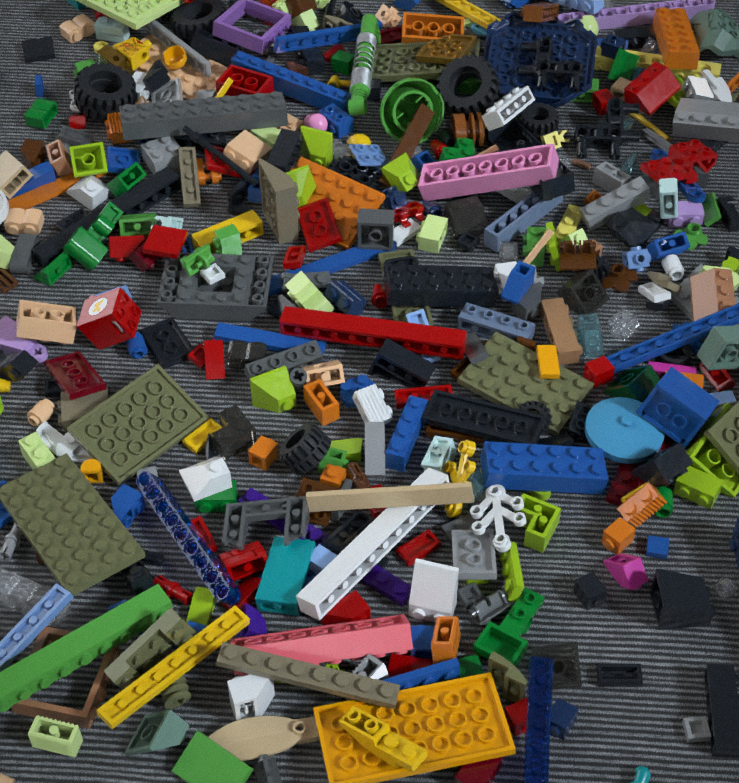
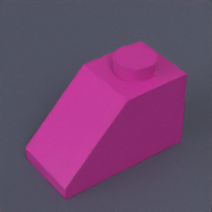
[603,553,648,590]

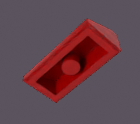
[697,362,737,392]
[221,576,261,610]

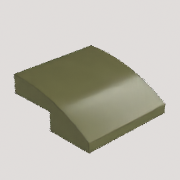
[487,651,527,704]

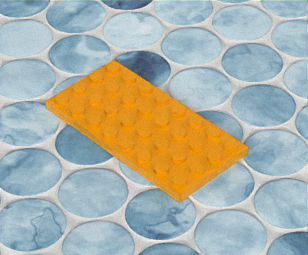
[313,672,516,783]

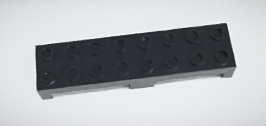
[485,118,575,201]

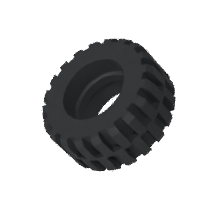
[170,0,227,46]
[436,55,501,120]
[74,63,136,122]

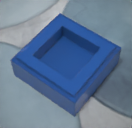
[34,75,44,97]
[646,535,669,559]

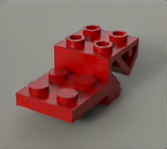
[640,139,718,185]

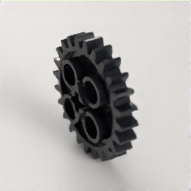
[328,155,381,190]

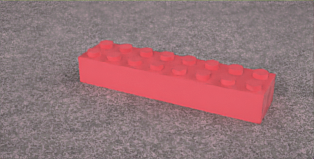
[230,614,413,676]

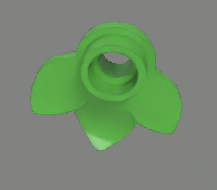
[674,223,708,250]

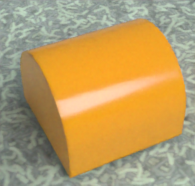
[80,459,104,483]

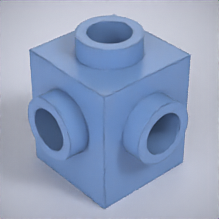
[621,246,651,272]

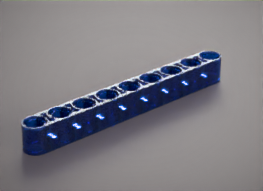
[136,471,241,606]

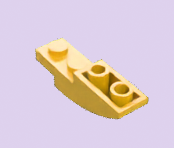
[339,705,428,772]

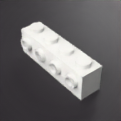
[482,86,535,131]

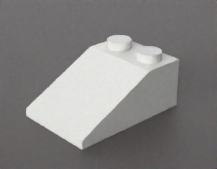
[409,558,459,623]

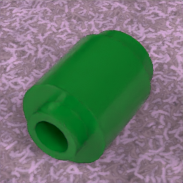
[655,486,673,518]

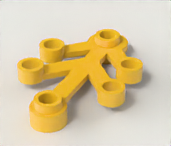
[444,440,476,518]

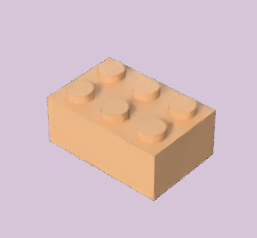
[16,300,77,344]

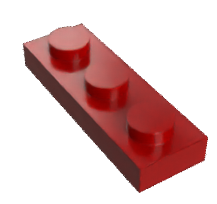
[394,384,453,409]

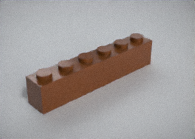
[521,2,559,22]

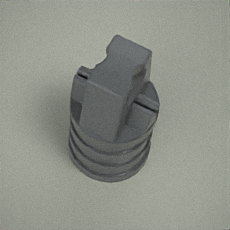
[289,368,307,391]

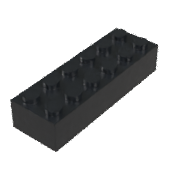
[383,264,498,308]

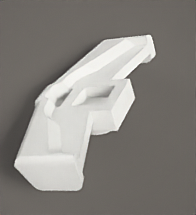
[36,421,93,463]

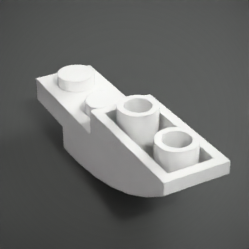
[701,69,732,102]

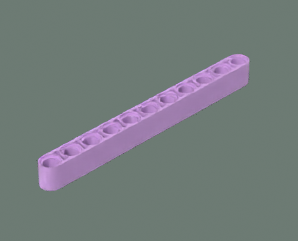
[557,0,716,30]

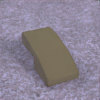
[647,271,682,293]

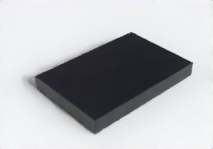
[139,317,194,369]

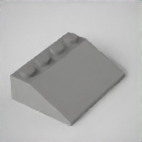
[673,98,739,143]

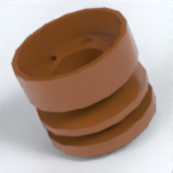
[451,112,485,147]

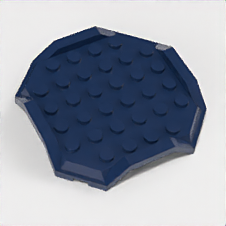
[483,11,598,108]

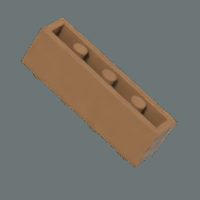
[540,297,583,365]

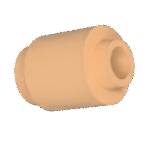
[27,399,55,427]

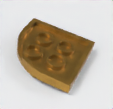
[416,34,477,65]

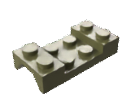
[104,607,198,689]

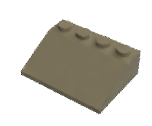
[258,159,301,245]

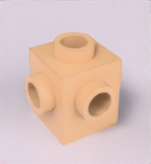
[375,4,402,29]

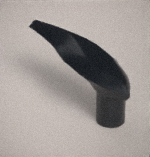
[205,433,214,460]

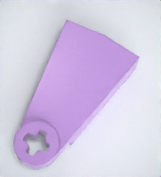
[0,315,48,364]

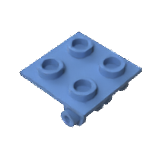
[349,144,388,174]

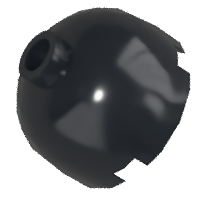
[336,1,364,24]

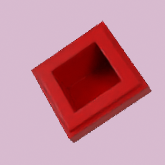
[69,114,88,129]

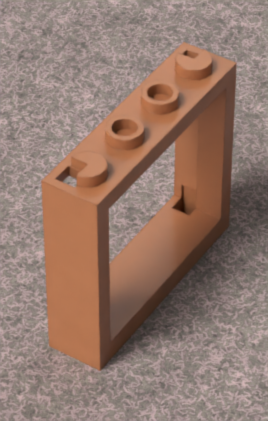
[11,627,121,729]

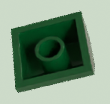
[603,365,660,403]

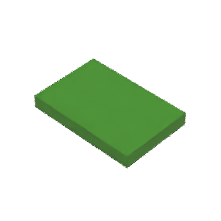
[171,730,253,783]

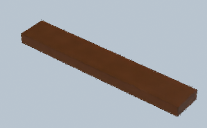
[378,103,435,189]

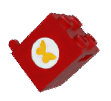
[76,287,142,350]

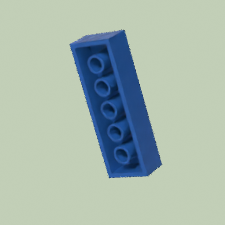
[480,441,609,495]

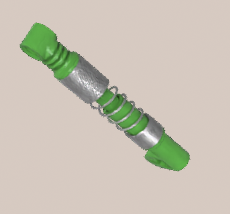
[348,14,381,116]

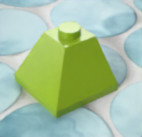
[301,126,333,168]
[69,142,108,178]
[380,153,420,193]
[286,165,317,208]
[250,366,296,413]

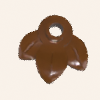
[603,263,638,293]

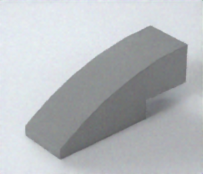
[365,422,385,479]

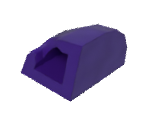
[237,603,267,638]

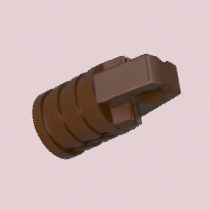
[344,462,371,489]

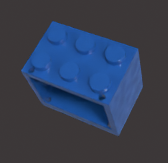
[636,366,720,448]

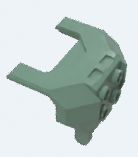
[689,9,739,59]

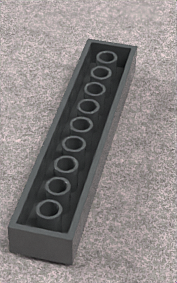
[119,91,288,141]

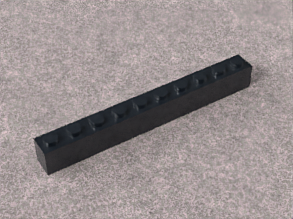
[32,167,182,268]

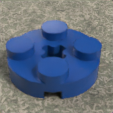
[340,375,378,410]

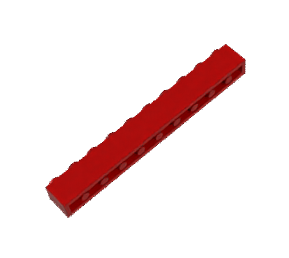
[279,306,467,360]

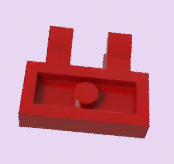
[394,201,426,228]

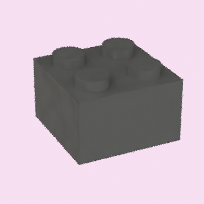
[357,208,394,251]

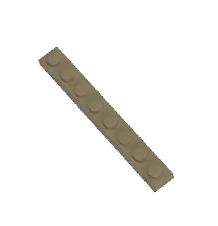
[216,642,400,709]

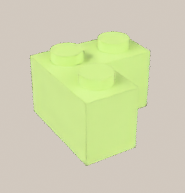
[285,271,335,312]

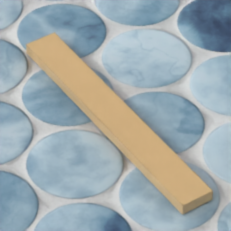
[306,482,474,512]

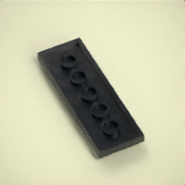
[421,389,546,444]

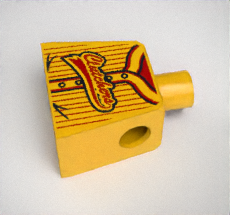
[113,37,152,71]

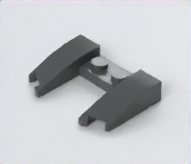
[222,496,310,550]

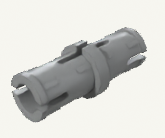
[0,522,23,561]

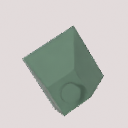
[124,709,190,756]

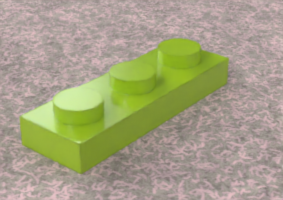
[500,542,524,602]

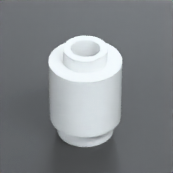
[661,254,684,281]

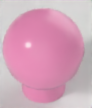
[304,113,328,131]

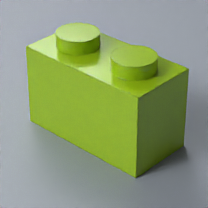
[673,466,724,509]

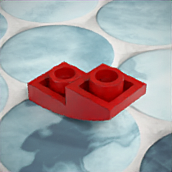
[204,340,225,380]

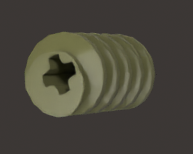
[153,659,191,709]

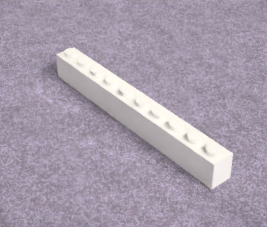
[296,467,449,620]

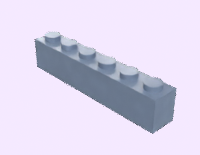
[484,191,563,252]

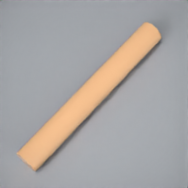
[523,229,554,265]

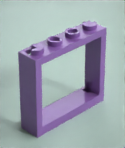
[212,0,292,54]

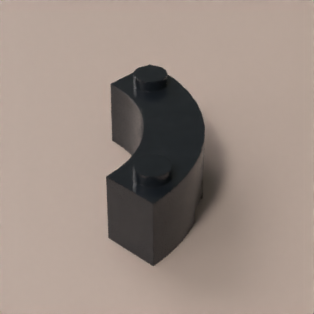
[0,349,38,382]

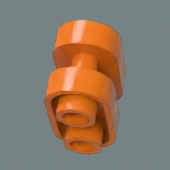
[196,158,222,186]

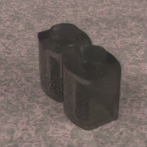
[226,340,267,369]

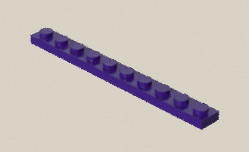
[238,487,411,607]

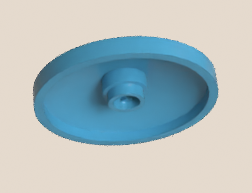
[585,397,665,464]

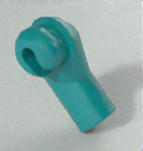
[630,765,651,783]

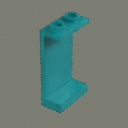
[255,536,316,616]

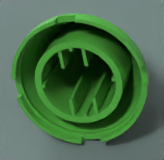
[380,78,444,143]

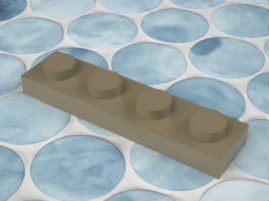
[178,147,201,208]

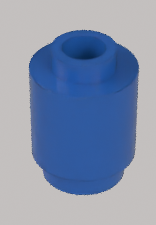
[125,331,148,359]

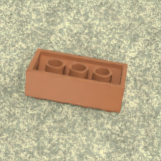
[690,268,735,340]

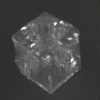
[607,308,640,341]

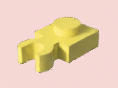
[540,130,570,149]

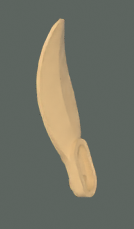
[209,716,320,761]

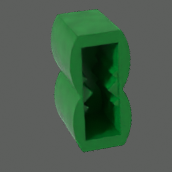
[24,98,58,129]

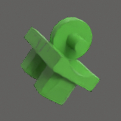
[180,244,215,276]

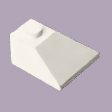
[66,175,113,211]
[179,456,232,502]

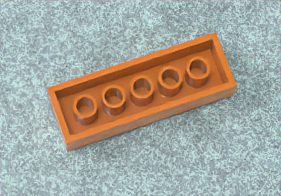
[652,7,700,70]

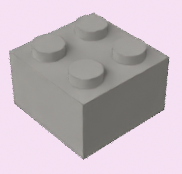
[141,136,180,175]

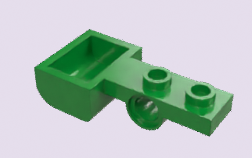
[62,201,124,271]
[473,587,545,667]

